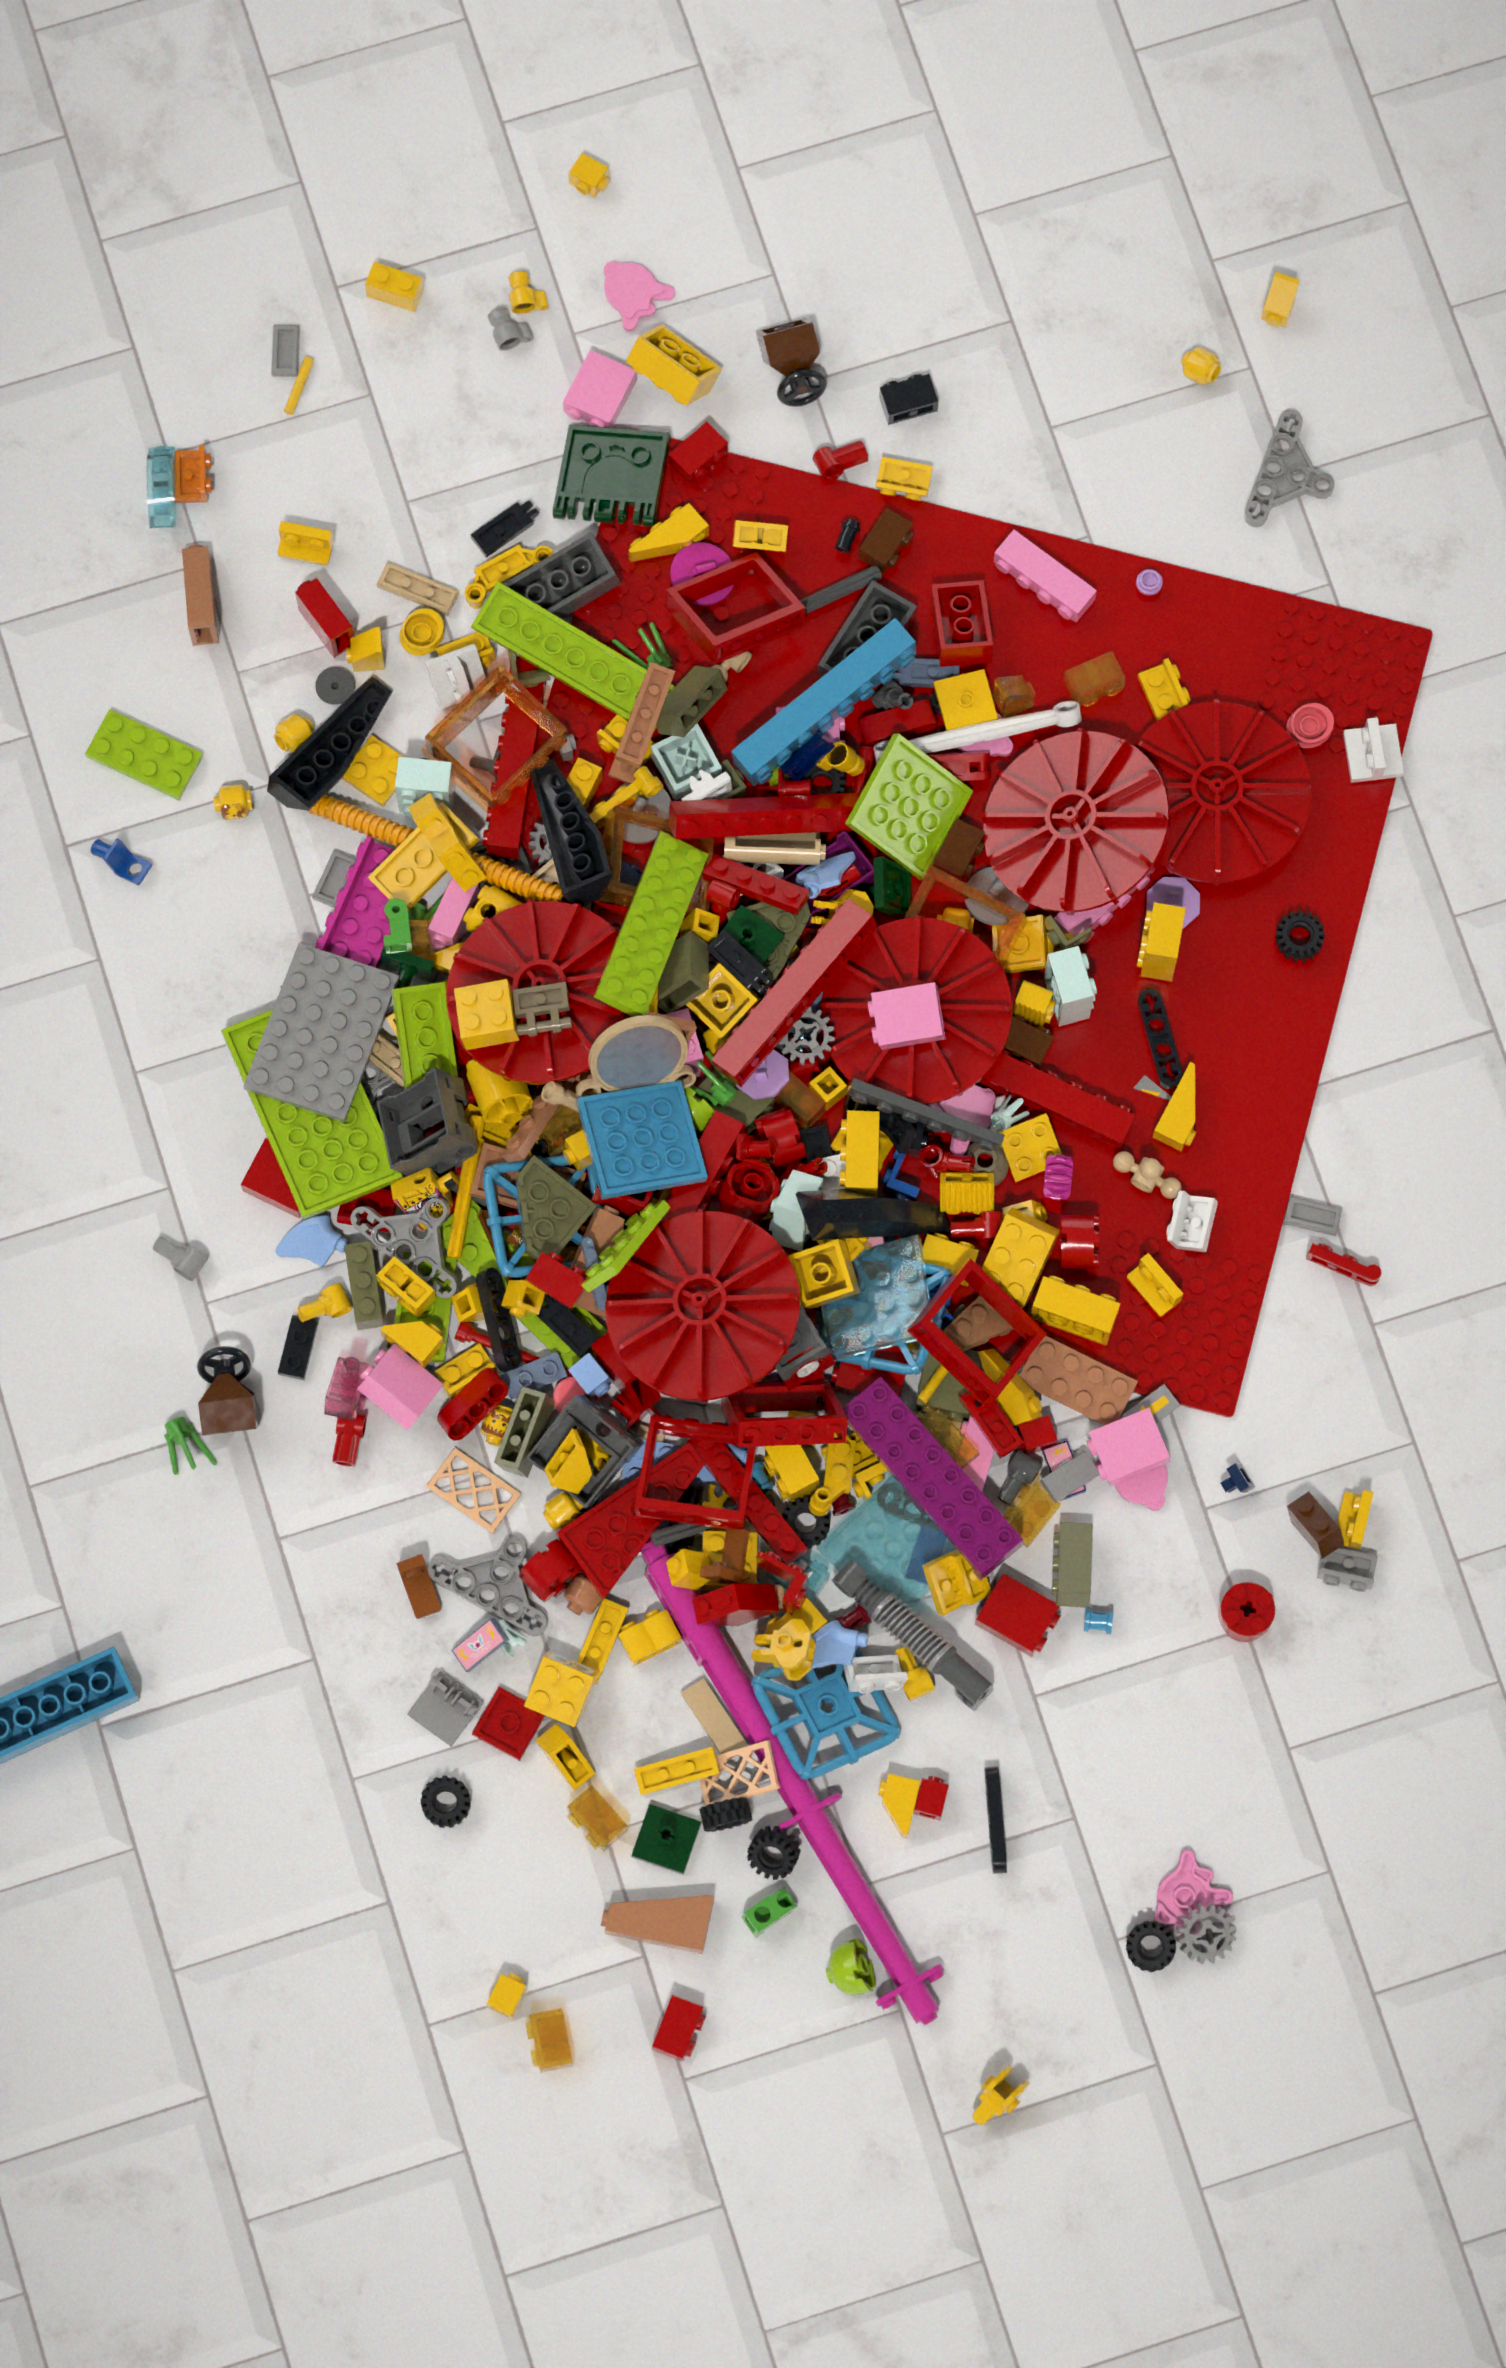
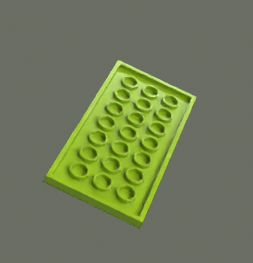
[221,1009,403,1220]

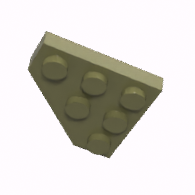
[726,902,811,986]
[516,1155,597,1261]

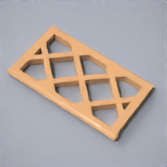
[426,1448,521,1533]
[700,1741,780,1806]

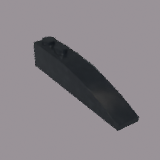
[267,676,392,811]
[529,759,613,907]
[795,1189,951,1241]

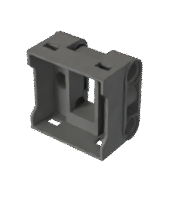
[377,1068,478,1176]
[526,1393,644,1508]

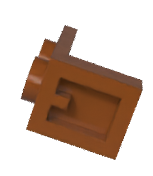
[700,1529,749,1584]
[396,1554,441,1619]

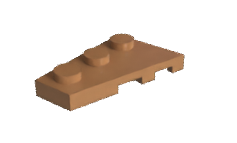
[943,1296,1014,1352]

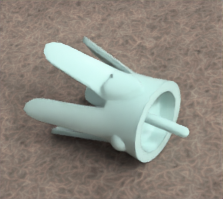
[991,1094,1030,1131]
[498,1619,528,1658]

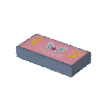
[451,1618,509,1672]

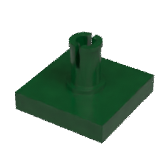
[862,856,912,920]
[717,905,785,966]
[380,945,438,988]
[631,1804,702,1875]

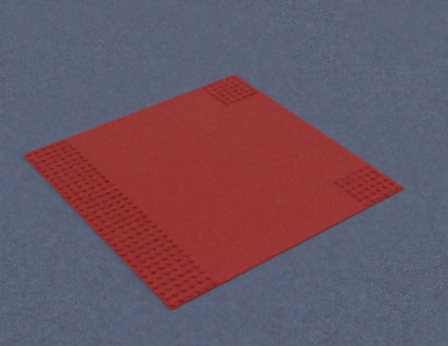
[423,428,1433,1418]

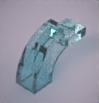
[147,446,177,528]

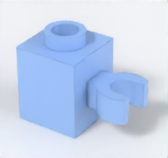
[568,1353,614,1398]

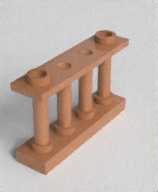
[608,662,675,784]

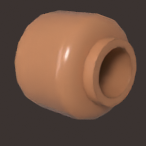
[564,1575,603,1616]

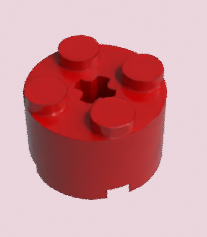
[754,1106,807,1168]
[719,1159,780,1223]
[1060,1215,1099,1269]
[518,1539,582,1603]
[1218,1582,1275,1642]

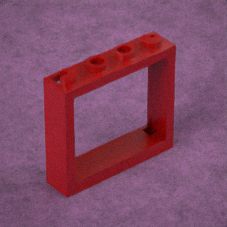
[666,552,805,665]
[907,1258,1047,1406]
[721,1380,847,1447]
[635,1414,758,1530]

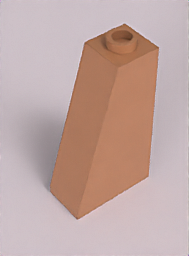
[182,544,219,646]
[569,1205,625,1319]
[601,1895,714,1954]

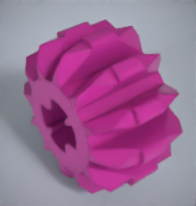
[1043,1154,1073,1200]

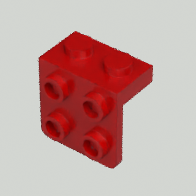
[756,1551,808,1615]

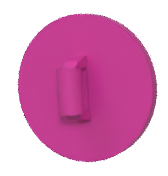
[670,542,733,606]

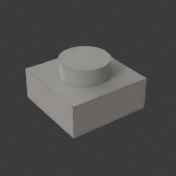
[555,727,577,762]

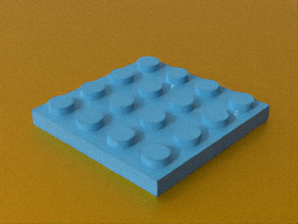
[576,1080,708,1199]

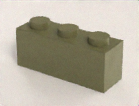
[656,666,727,737]
[344,1241,384,1330]
[494,1387,555,1478]
[1051,1522,1093,1608]

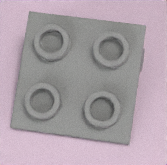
[407,1671,484,1747]

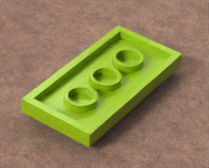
[85,709,203,801]
[391,982,458,1089]
[581,1200,671,1293]
[391,1252,457,1363]

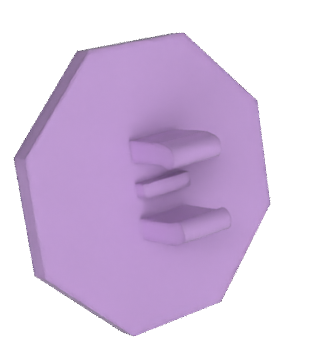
[1146,877,1200,929]
[736,1049,790,1100]

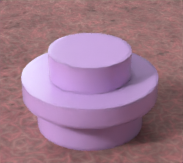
[1136,569,1162,595]

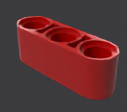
[858,700,938,748]
[437,1368,509,1441]

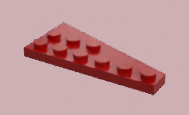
[556,1442,705,1601]

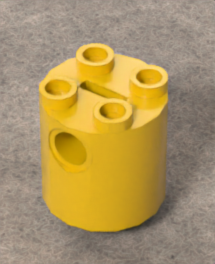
[463,885,524,933]
[466,1060,533,1127]

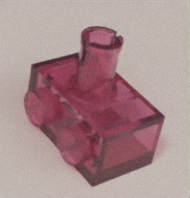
[324,1357,370,1421]

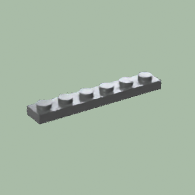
[846,1078,1005,1151]

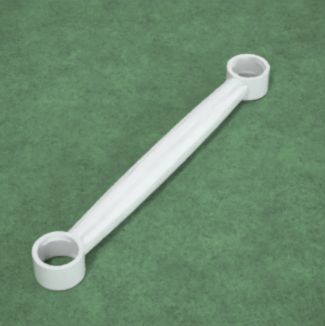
[874,701,1082,763]

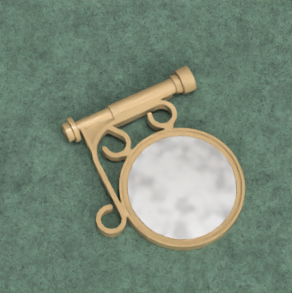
[541,1015,696,1113]

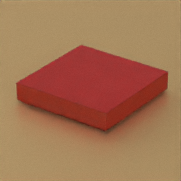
[472,1687,546,1761]

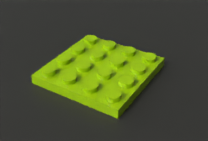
[845,734,973,880]

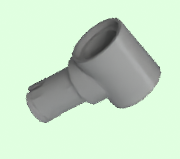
[153,1236,208,1281]

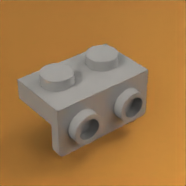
[1317,1548,1378,1592]

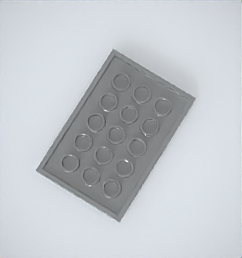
[243,943,400,1123]

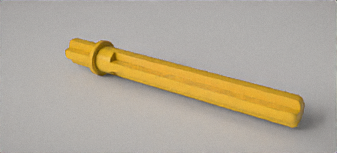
[447,1115,485,1259]

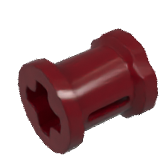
[832,1493,856,1516]
[836,1602,872,1630]

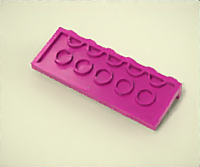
[315,836,395,968]

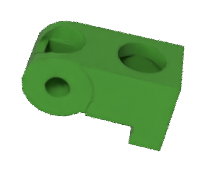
[384,899,413,954]
[742,1888,797,1938]

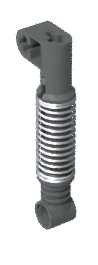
[832,1560,993,1711]

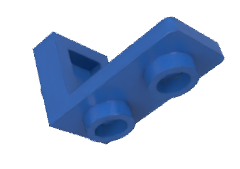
[883,1150,920,1201]

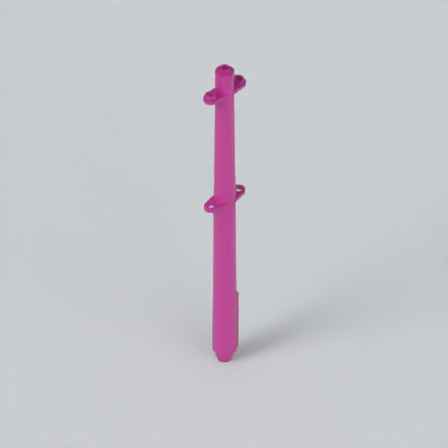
[640,1541,944,2026]

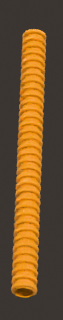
[307,795,567,903]

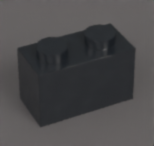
[879,374,938,425]

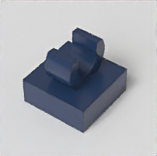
[1220,1463,1255,1493]

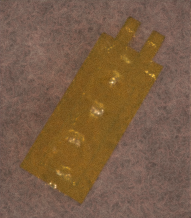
[915,1405,979,1470]

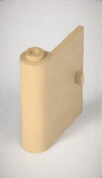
[724,832,826,865]

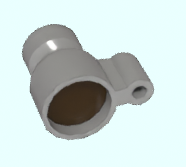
[488,307,533,351]

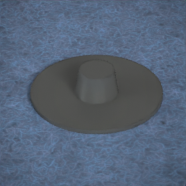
[315,667,355,705]

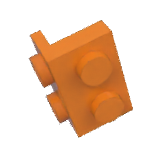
[175,445,212,503]

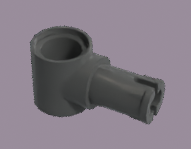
[871,680,913,712]
[997,1450,1043,1506]

